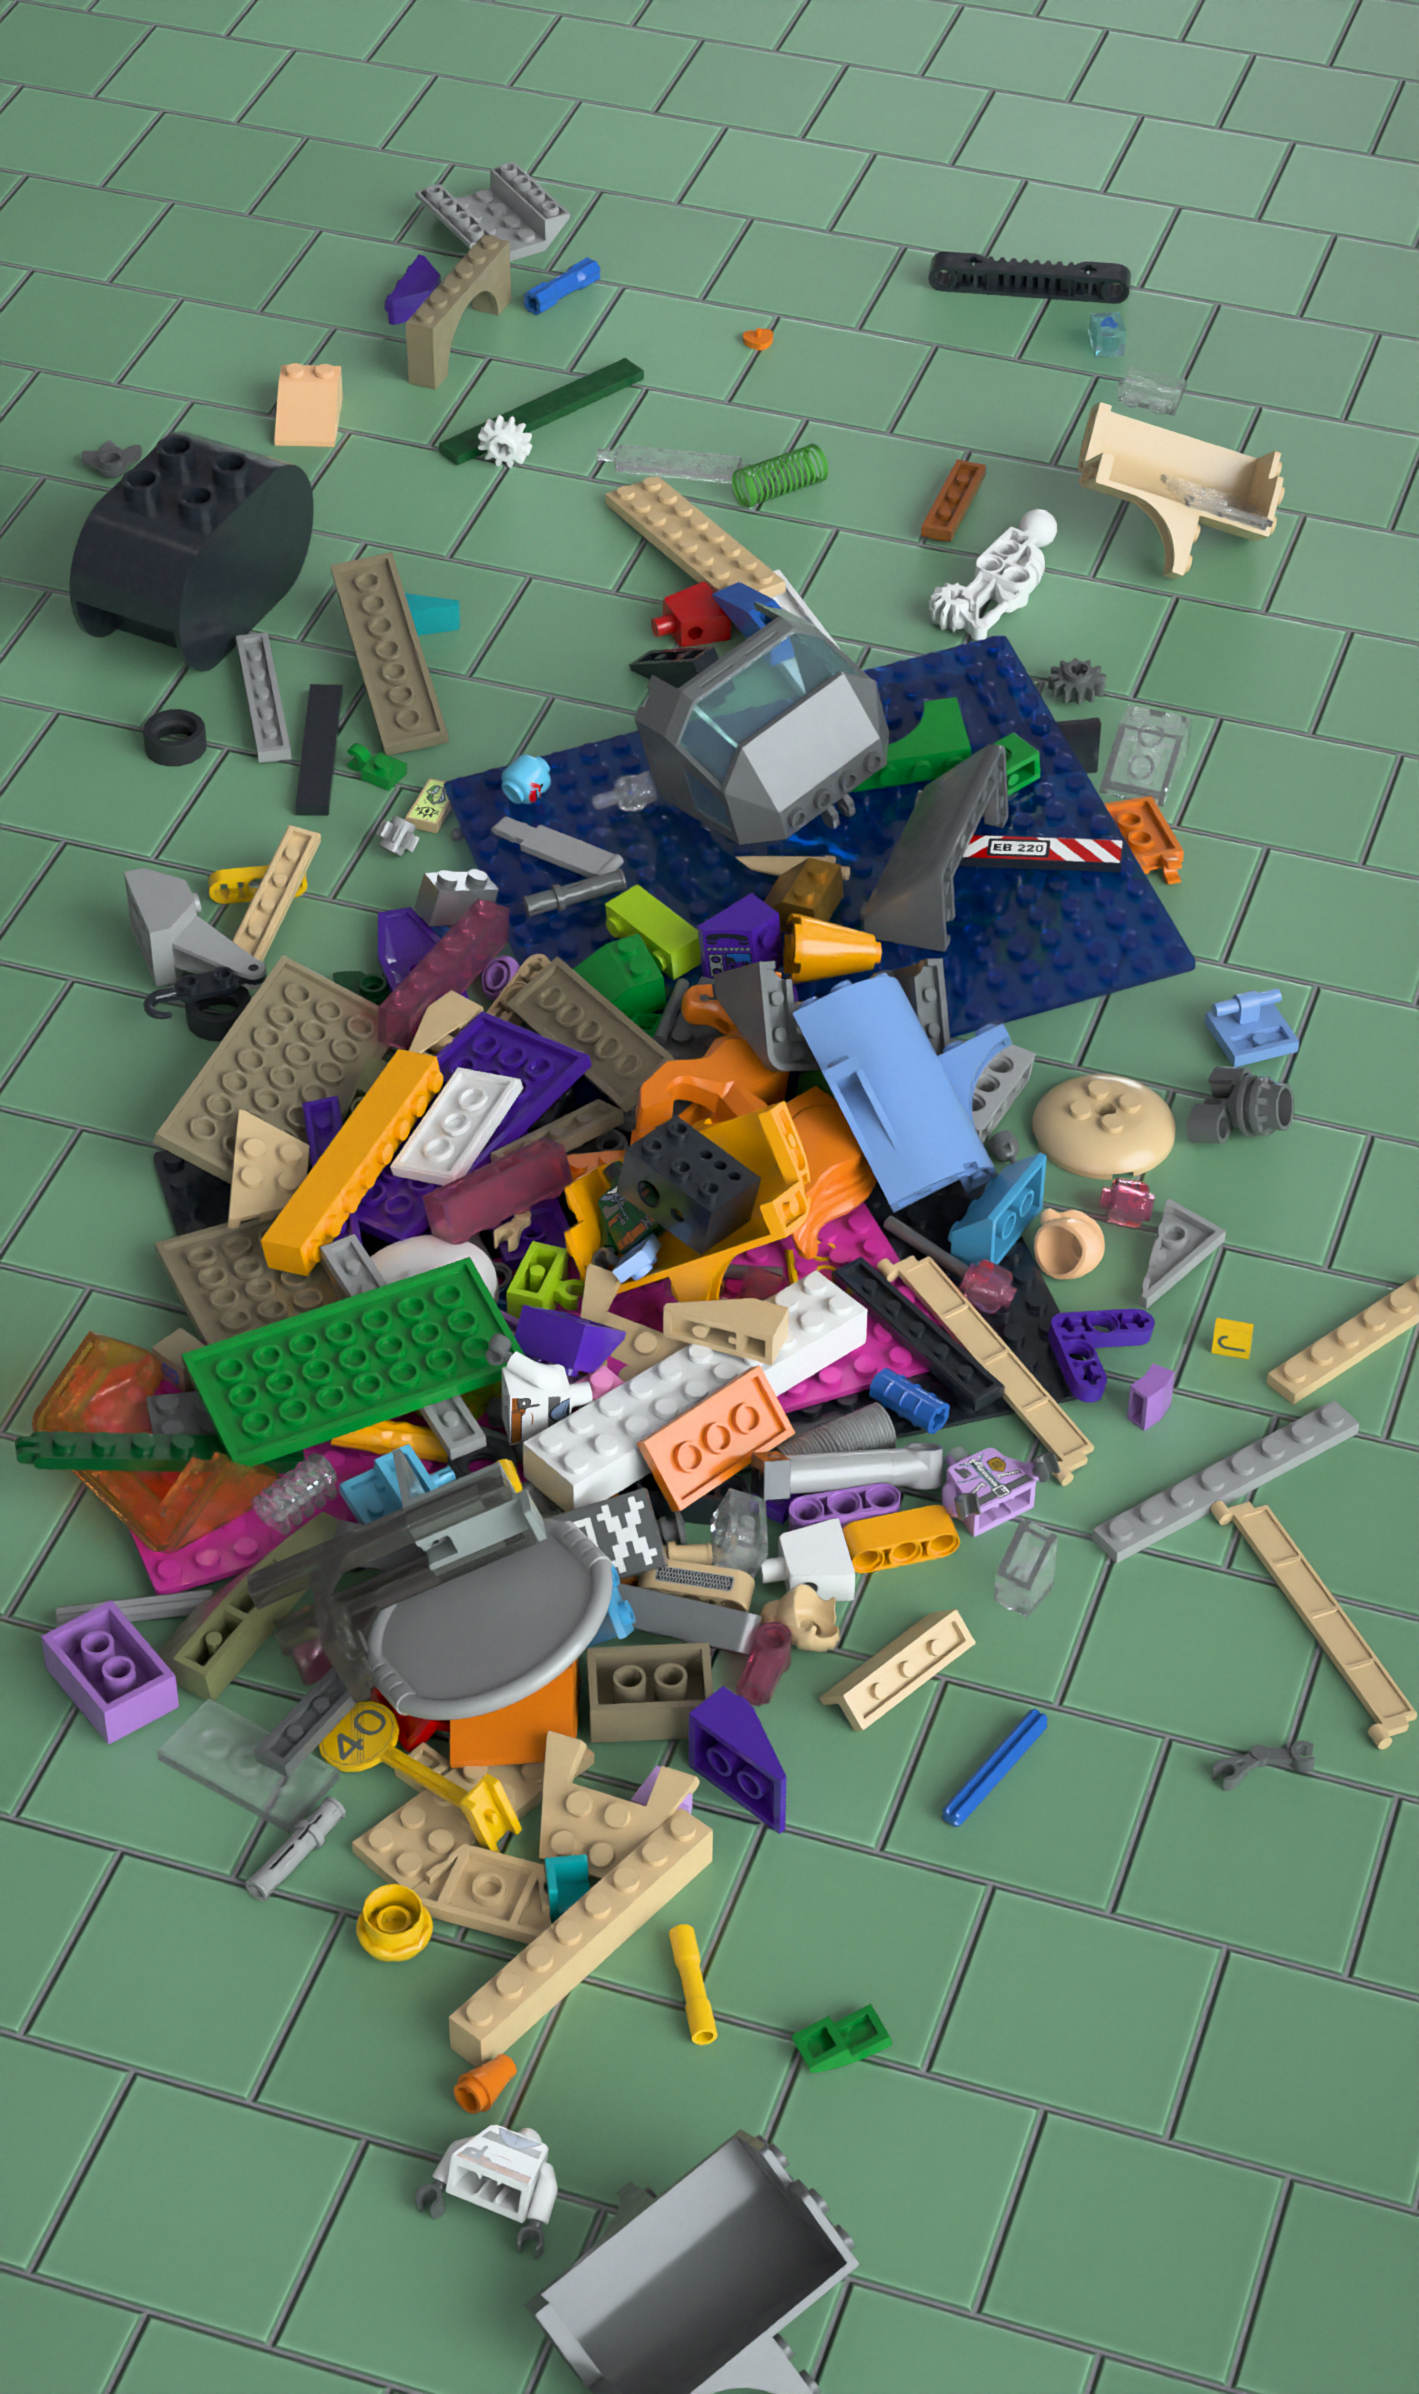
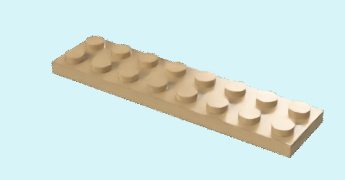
[605,476,786,598]

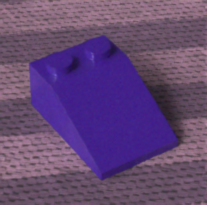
[689,1686,787,1834]

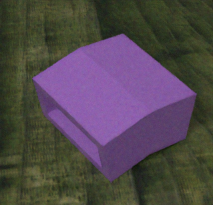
[1127,1363,1175,1431]

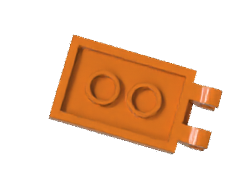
[1088,796,1184,890]

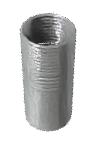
[772,1402,897,1455]

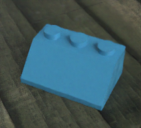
[948,1153,1047,1274]

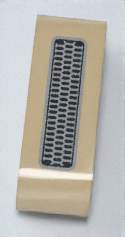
[637,1559,755,1612]

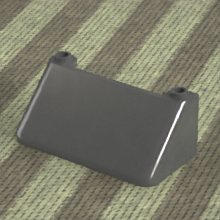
[860,744,1009,952]
[714,958,951,1073]

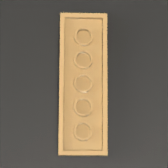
[352,1747,595,1890]

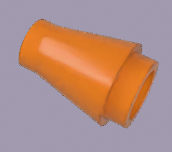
[454,2054,517,2114]

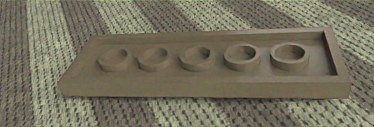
[506,956,675,1113]

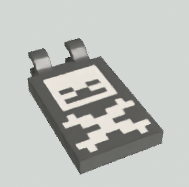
[546,1488,669,1581]

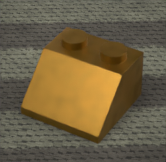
[764,857,843,934]

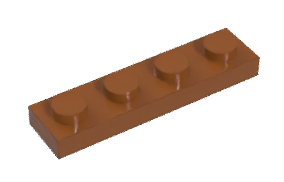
[921,459,986,542]

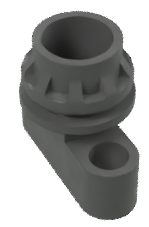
[1187,1066,1294,1144]

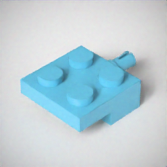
[339,1444,456,1536]

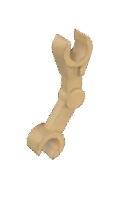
[493,1185,531,1252]

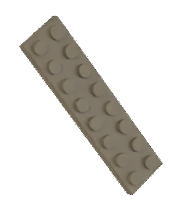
[330,552,449,756]

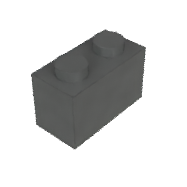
[414,869,499,926]

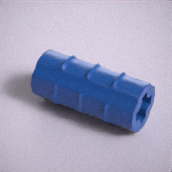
[869,1368,950,1434]

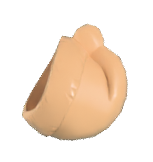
[1034,1208,1105,1280]

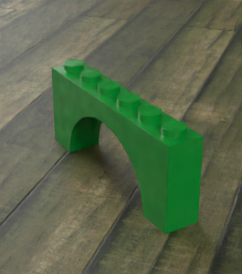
[759,697,971,793]

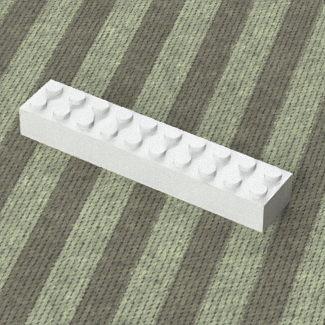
[523,1270,867,1512]

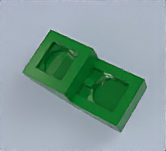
[791,2004,893,2073]

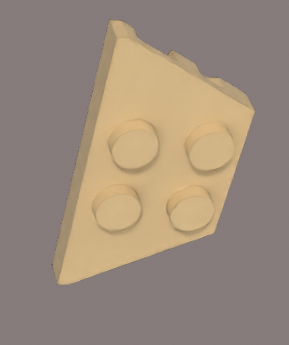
[227,1110,309,1229]
[413,1843,551,1944]

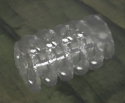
[251,1453,337,1535]

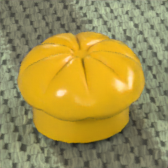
[356,1884,433,1962]

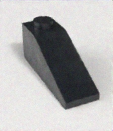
[629,646,719,699]

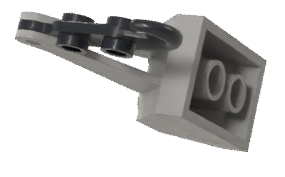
[124,868,267,1020]

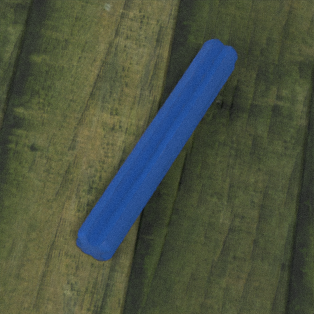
[942,1709,1048,1827]

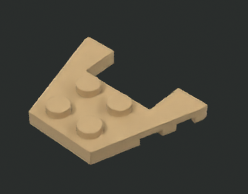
[578,1263,691,1382]
[539,1730,700,1881]

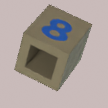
[152,1328,205,1392]

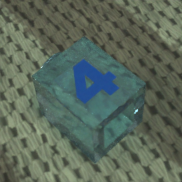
[1088,312,1126,358]

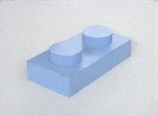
[612,1233,662,1284]

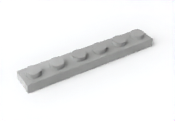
[236,632,291,763]

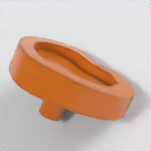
[743,328,773,350]

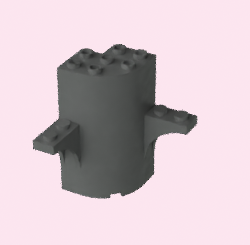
[524,2129,860,2394]

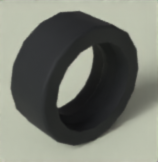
[143,709,207,766]
[185,986,251,1041]

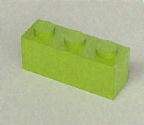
[605,884,701,980]

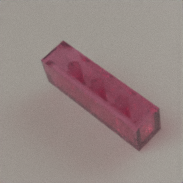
[422,1137,573,1245]

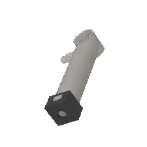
[751,1442,943,1500]

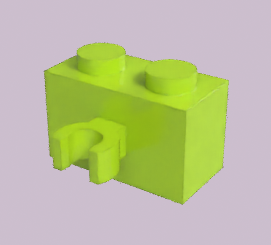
[507,1241,585,1319]

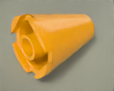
[783,913,882,984]

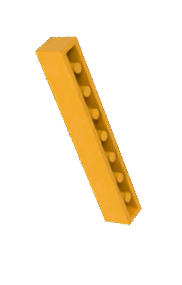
[260,1049,443,1276]

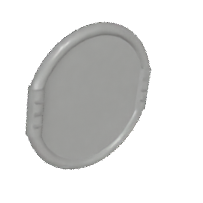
[363,1518,613,1720]

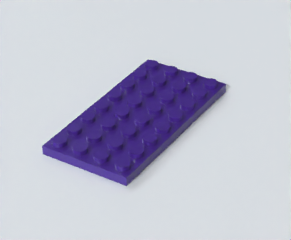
[357,1011,592,1244]

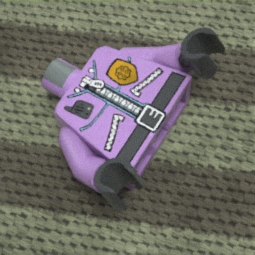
[941,1447,1061,1537]

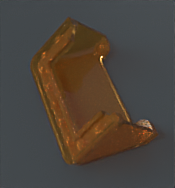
[32,1331,284,1554]

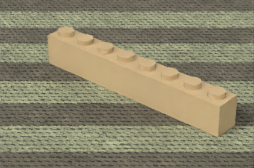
[449,1808,713,2067]

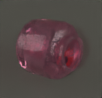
[1099,1177,1155,1228]
[959,1259,1017,1315]

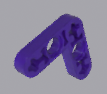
[1048,1308,1155,1403]

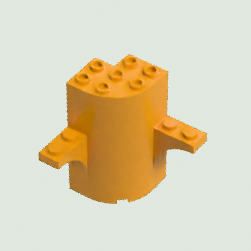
[564,1101,811,1302]

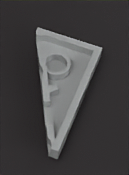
[1139,1199,1226,1309]

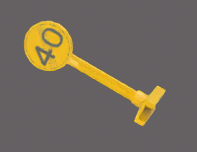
[319,1701,523,1853]

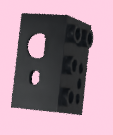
[616,1115,761,1255]

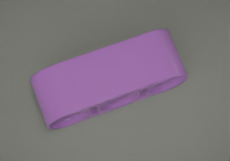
[788,1483,900,1532]

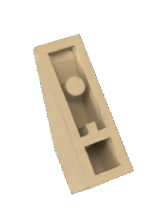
[663,1298,789,1366]

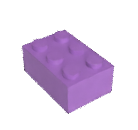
[41,1600,179,1745]

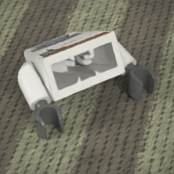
[485,1334,593,1445]
[416,2125,558,2259]

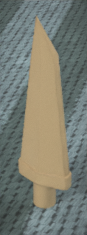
[735,856,850,880]

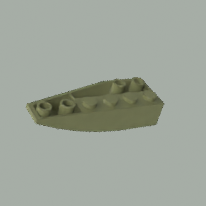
[157,1512,338,1704]

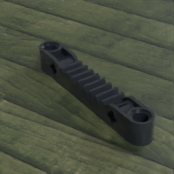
[928,251,1131,304]

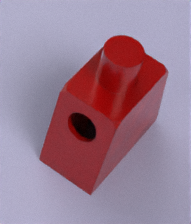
[651,582,731,648]

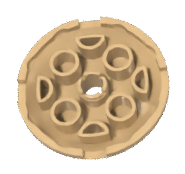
[1032,1074,1176,1180]

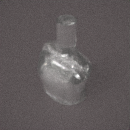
[592,770,657,812]

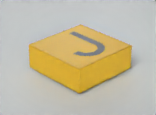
[1211,1318,1254,1360]

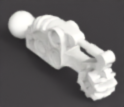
[928,509,1057,641]

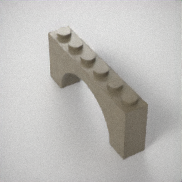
[406,235,511,390]

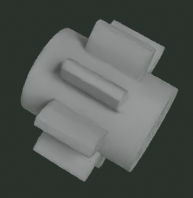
[376,815,420,857]

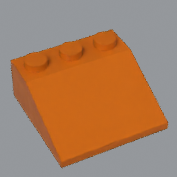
[450,1658,582,1768]

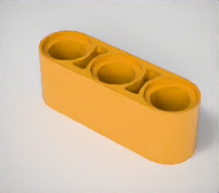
[842,1505,960,1574]

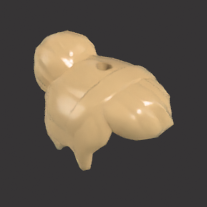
[760,1584,840,1652]

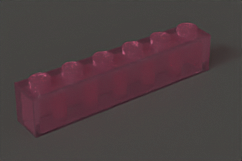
[378,898,509,1051]

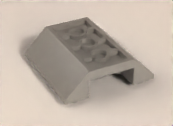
[416,162,570,262]

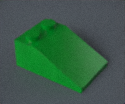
[573,934,667,1019]

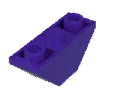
[385,255,441,325]

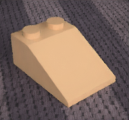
[274,363,343,447]

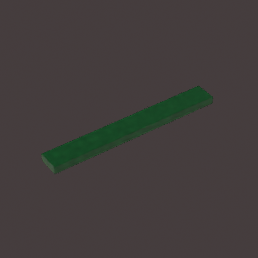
[439,358,644,465]

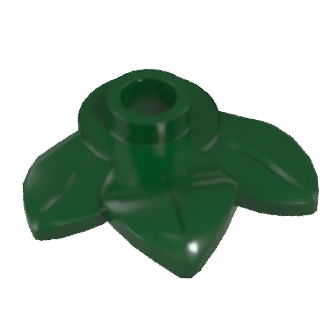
[333,971,391,1005]

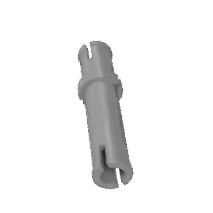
[245,1796,346,1902]

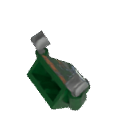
[592,1161,683,1270]

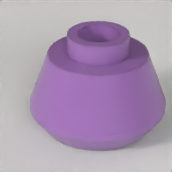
[482,955,520,1001]

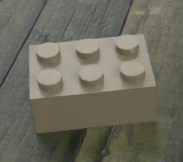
[587,1642,713,1743]

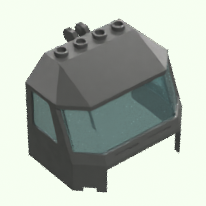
[635,602,889,845]

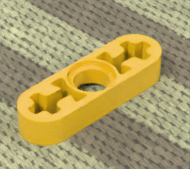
[208,865,308,904]

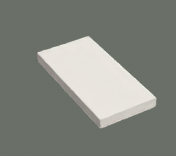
[390,1067,523,1188]

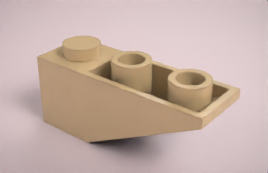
[409,990,483,1056]

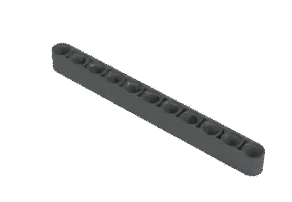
[329,1520,762,1656]

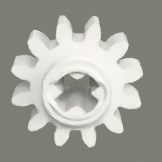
[478,415,532,468]

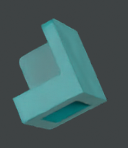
[545,1854,590,1923]

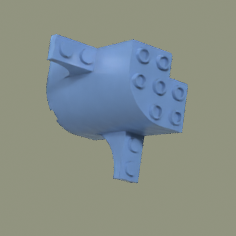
[793,973,1012,1212]

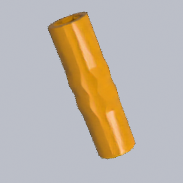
[331,1420,448,1463]

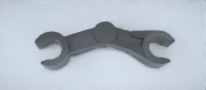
[1212,1741,1315,1791]

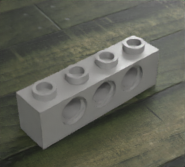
[972,1044,1036,1145]

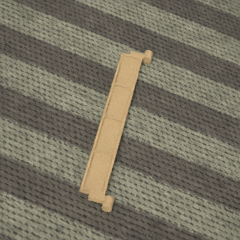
[877,1256,1094,1486]
[1210,1501,1417,1750]

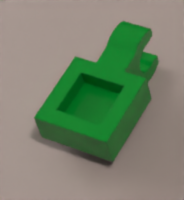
[347,743,407,791]

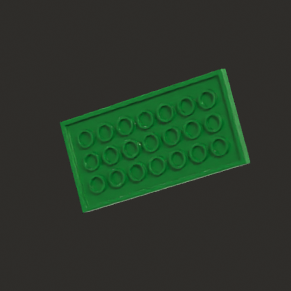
[181,1257,525,1473]

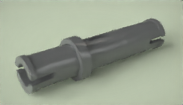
[522,868,627,918]

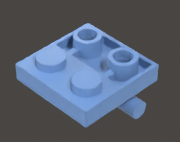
[1205,988,1299,1067]

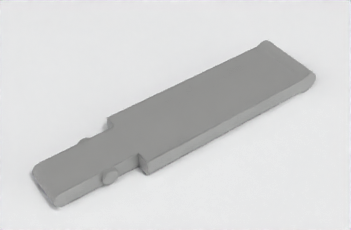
[492,816,624,878]

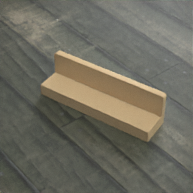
[819,1609,975,1731]

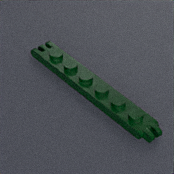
[14,1431,307,1474]

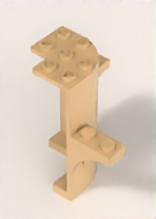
[1078,402,1285,579]

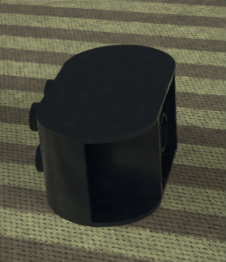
[69,431,314,671]

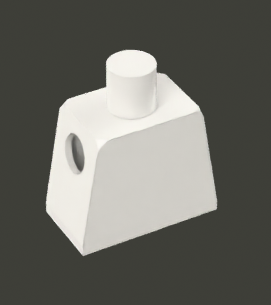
[758,1518,855,1601]

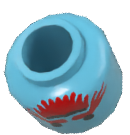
[501,754,551,804]

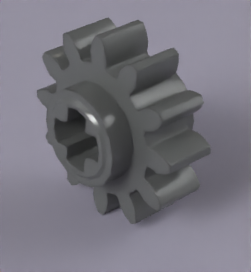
[1048,658,1106,705]

